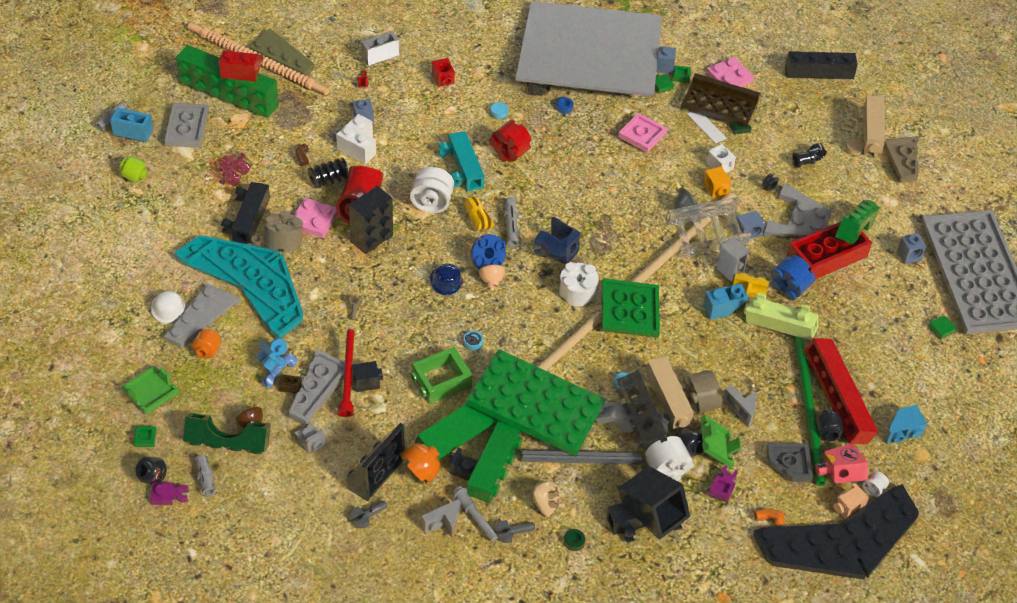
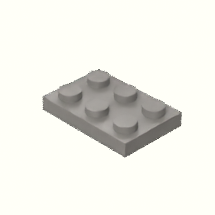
[164,103,209,147]

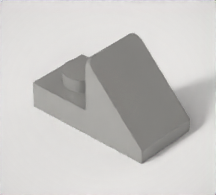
[723,385,757,427]
[421,499,461,537]

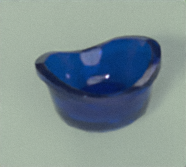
[430,263,463,295]

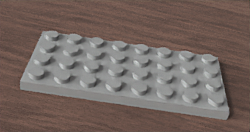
[921,210,1017,335]

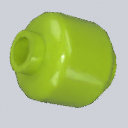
[119,156,148,183]

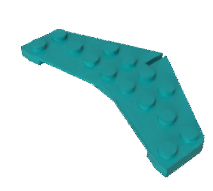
[174,236,303,338]

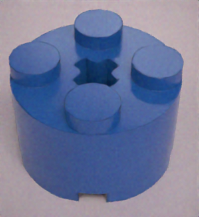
[771,255,815,301]

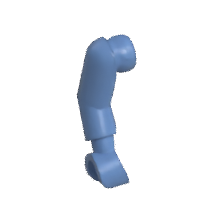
[262,353,298,389]

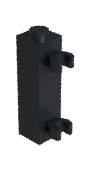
[221,182,270,244]
[607,503,688,543]

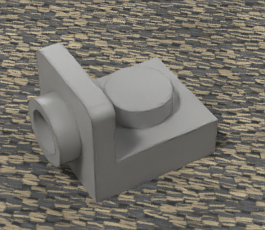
[295,423,326,454]

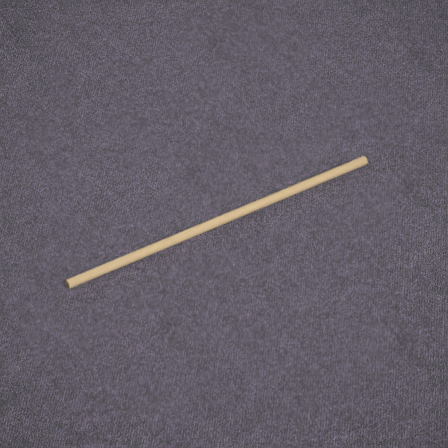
[537,192,735,371]

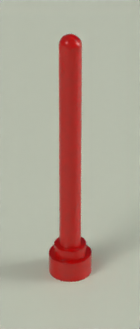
[337,329,355,417]

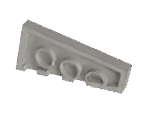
[164,284,241,349]
[289,349,345,425]

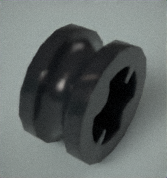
[762,173,779,191]

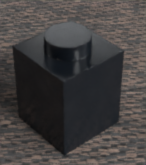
[352,361,383,392]

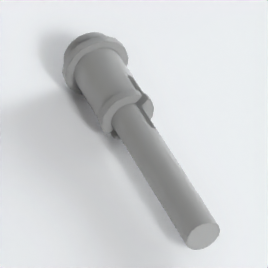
[452,486,498,542]

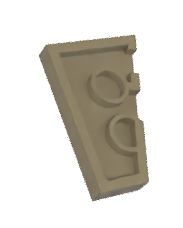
[884,136,918,183]

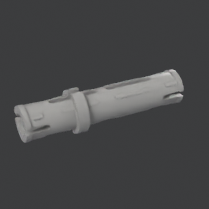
[504,197,519,247]

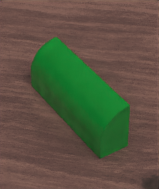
[414,404,500,460]

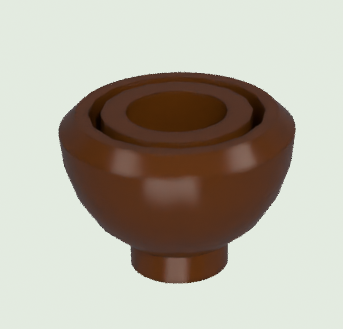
[235,407,263,429]

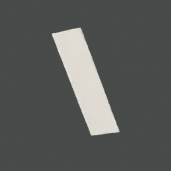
[687,111,727,143]

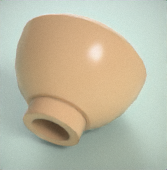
[479,265,505,288]

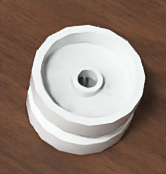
[410,167,454,213]

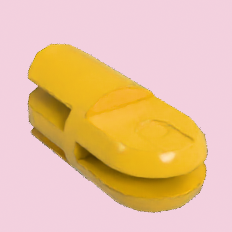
[465,196,494,231]

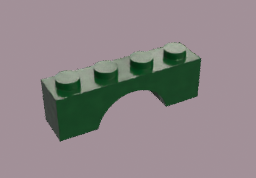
[183,413,271,454]

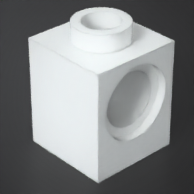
[706,144,736,173]

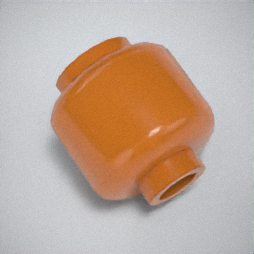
[192,329,221,358]

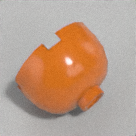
[400,443,440,485]

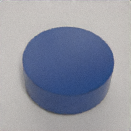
[556,97,574,114]

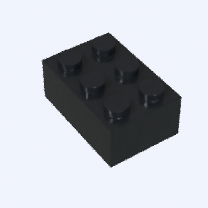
[349,186,393,254]

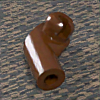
[296,143,309,166]

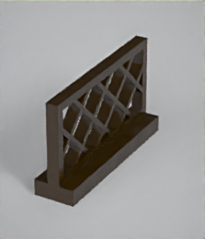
[681,73,761,127]

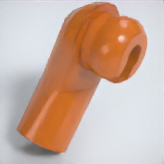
[754,508,785,525]

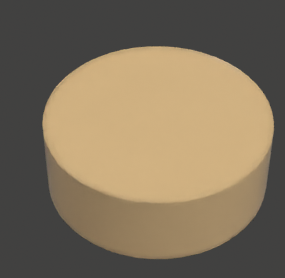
[846,138,864,155]

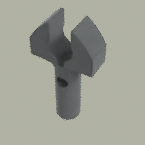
[350,501,387,529]
[495,520,535,543]

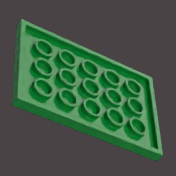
[466,349,606,457]

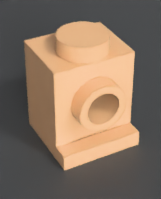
[833,483,869,519]

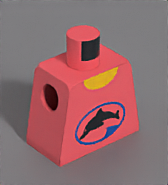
[815,443,868,483]

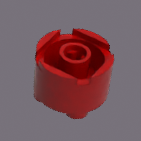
[489,120,532,162]

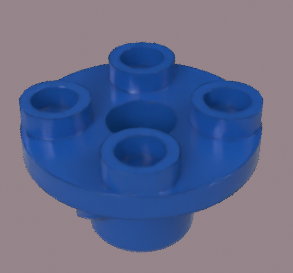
[471,234,506,269]

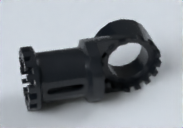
[792,143,827,168]

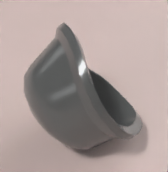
[674,187,705,217]

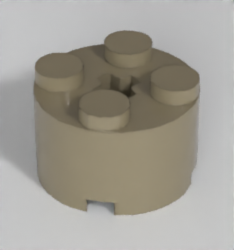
[264,211,303,252]
[683,369,722,415]

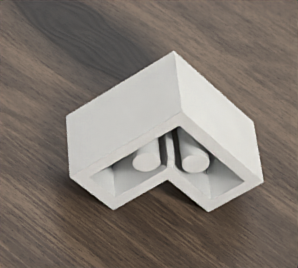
[336,114,376,164]

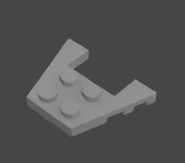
[763,183,832,239]

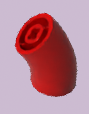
[336,166,384,224]

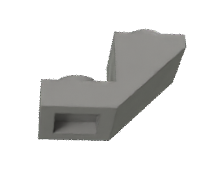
[596,402,646,433]

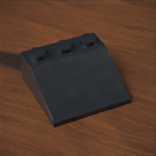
[347,423,406,502]

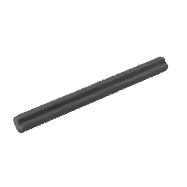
[521,450,643,464]

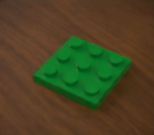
[601,278,660,338]

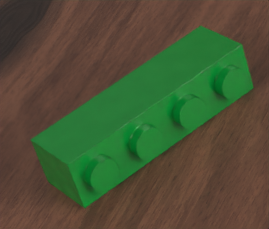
[467,421,523,504]

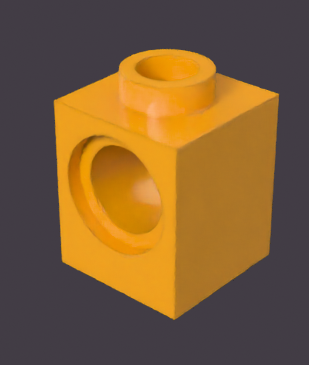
[703,166,731,198]

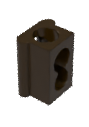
[279,374,302,394]

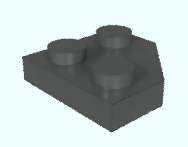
[766,443,813,482]

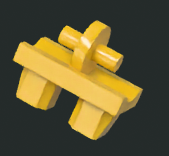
[733,273,769,299]

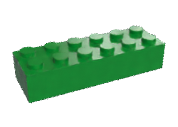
[176,45,279,118]

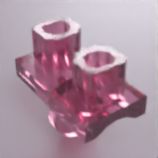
[219,153,251,187]

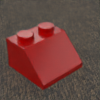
[219,50,263,82]

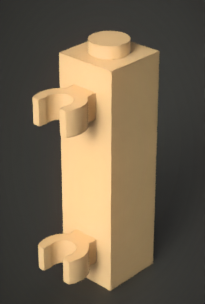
[863,95,885,157]
[646,356,694,430]

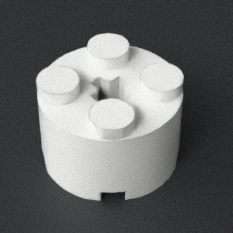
[559,262,598,307]
[645,436,694,481]

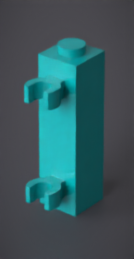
[438,131,485,192]

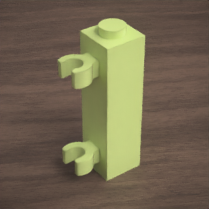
[744,292,819,341]

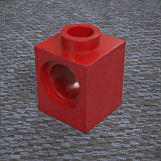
[432,58,455,87]

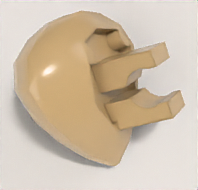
[532,481,565,517]

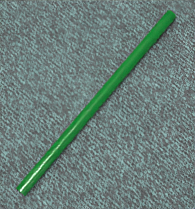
[794,336,826,486]

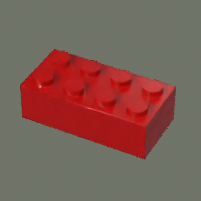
[786,222,872,280]

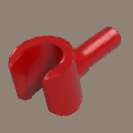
[358,70,368,88]

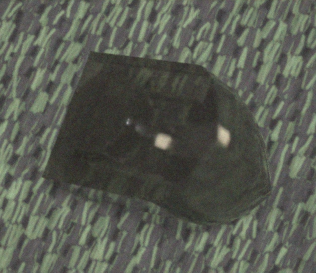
[526,82,552,96]

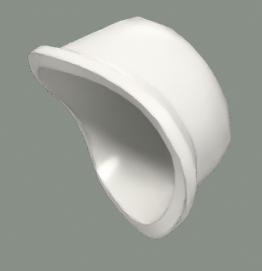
[151,291,186,324]

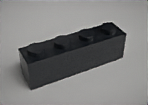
[785,51,858,79]

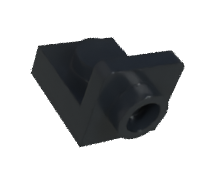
[448,447,478,481]

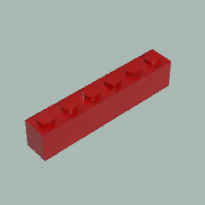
[804,338,878,444]

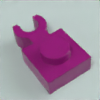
[708,466,738,503]
[150,483,189,505]

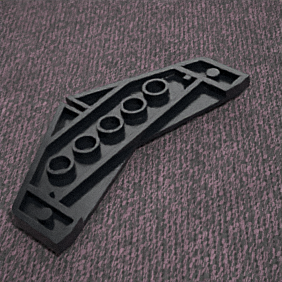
[753,484,919,580]

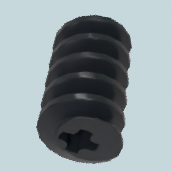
[308,157,348,188]

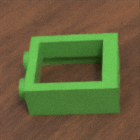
[410,347,473,404]

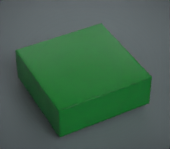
[673,65,691,83]
[655,74,674,93]
[928,315,957,339]
[133,426,157,447]

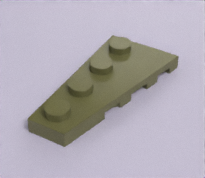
[249,28,315,76]

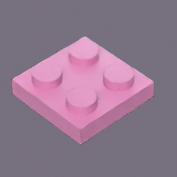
[706,57,754,87]
[618,113,667,153]
[294,198,338,238]

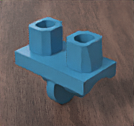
[256,338,287,372]

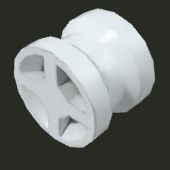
[863,471,889,497]

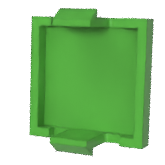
[122,365,179,415]
[700,415,741,467]

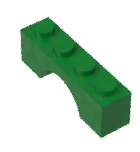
[835,200,880,244]

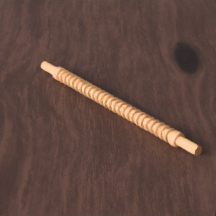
[188,23,329,95]

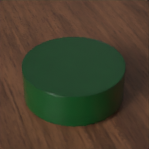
[564,529,585,551]

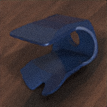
[534,217,580,264]

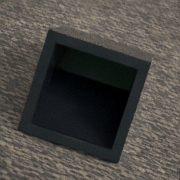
[618,466,691,539]

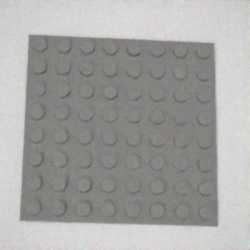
[515,1,662,97]

